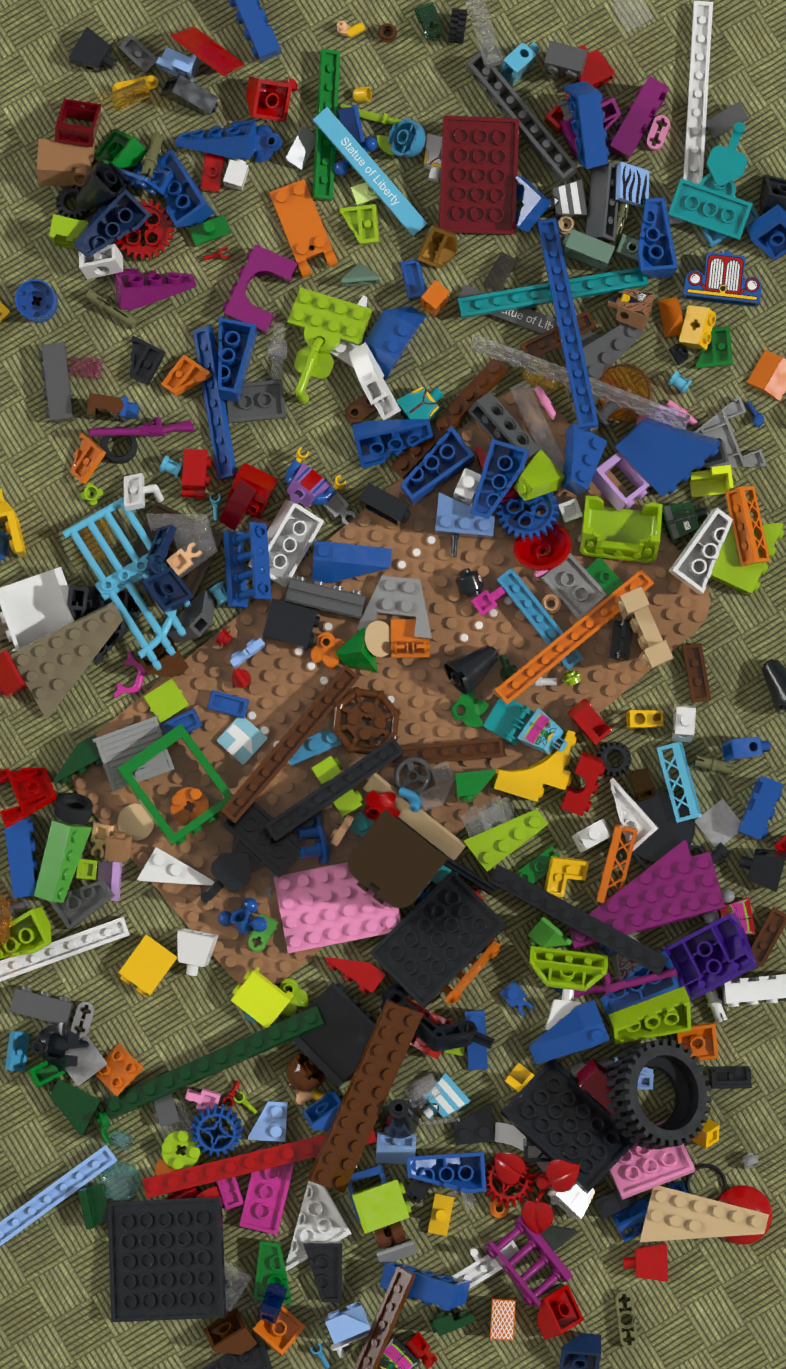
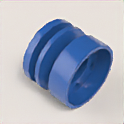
[15,279,58,323]

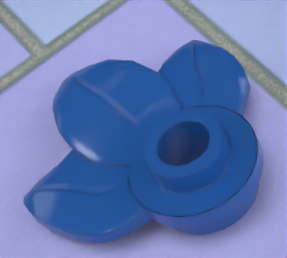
[254,125,282,163]

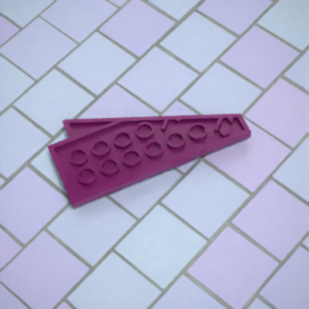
[569,840,726,950]

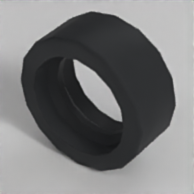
[100,426,138,464]
[54,793,93,825]

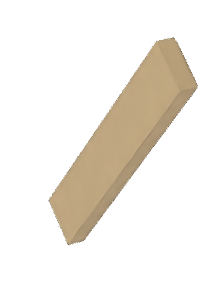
[363,773,466,861]

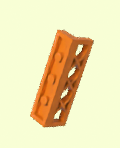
[725,486,770,567]
[596,824,638,903]

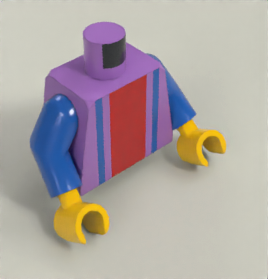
[286,447,346,507]

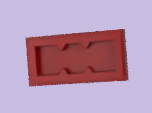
[200,153,225,194]

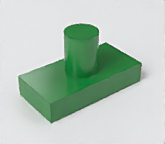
[189,215,231,247]

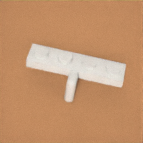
[452,1240,519,1289]

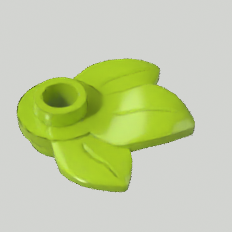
[279,978,309,1017]

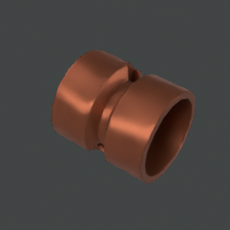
[374,1221,407,1250]

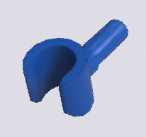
[746,401,764,428]

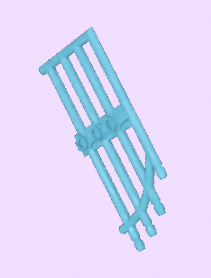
[62,497,190,671]

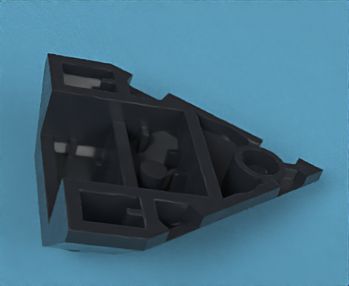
[66,585,144,666]

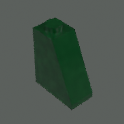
[49,1078,102,1136]

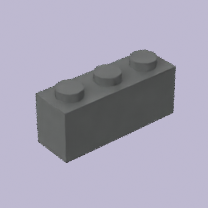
[9,986,74,1023]

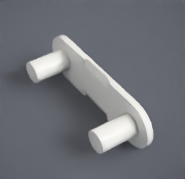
[330,1326,372,1358]

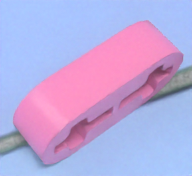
[646,115,670,152]

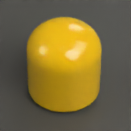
[353,86,372,103]

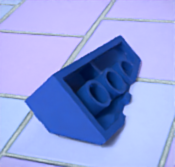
[175,120,257,160]
[352,419,433,468]
[601,951,681,1016]

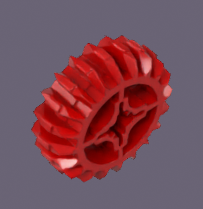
[485,1158,534,1208]

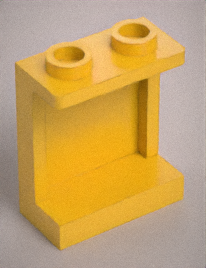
[118,935,178,996]

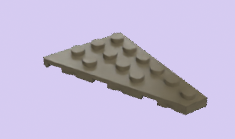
[10,601,123,719]

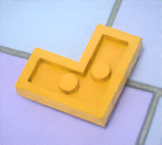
[544,856,589,897]

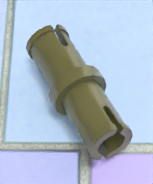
[694,754,734,775]

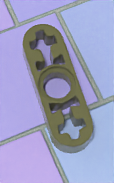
[615,1290,638,1349]

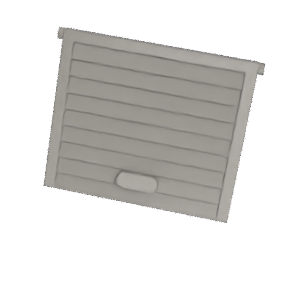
[92,715,174,792]

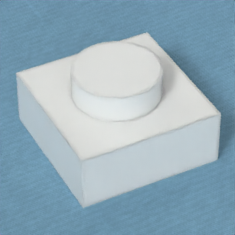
[558,498,583,524]

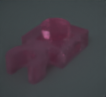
[68,356,103,380]

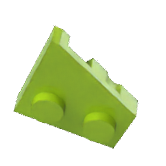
[339,204,380,245]

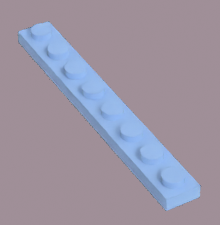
[0,1144,118,1246]

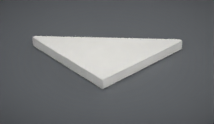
[285,1181,352,1271]

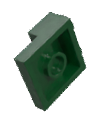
[429,1309,476,1337]

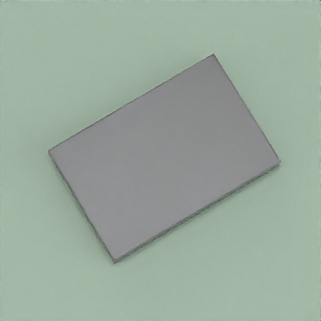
[541,553,608,620]

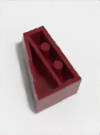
[576,1059,615,1114]

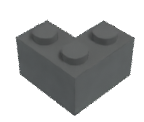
[544,41,588,79]

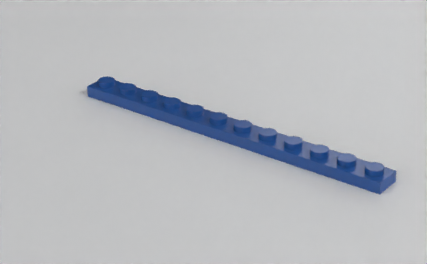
[537,218,598,430]

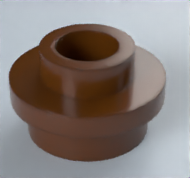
[378,23,397,43]

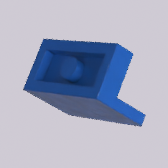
[338,104,365,145]

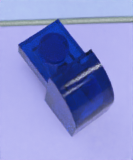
[257,1283,288,1324]

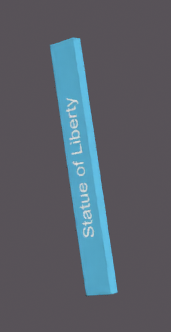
[312,107,427,236]

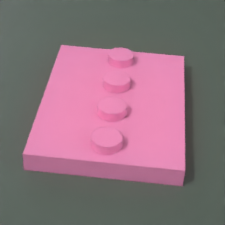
[610,1119,695,1200]

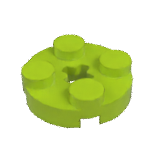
[162,1131,201,1170]

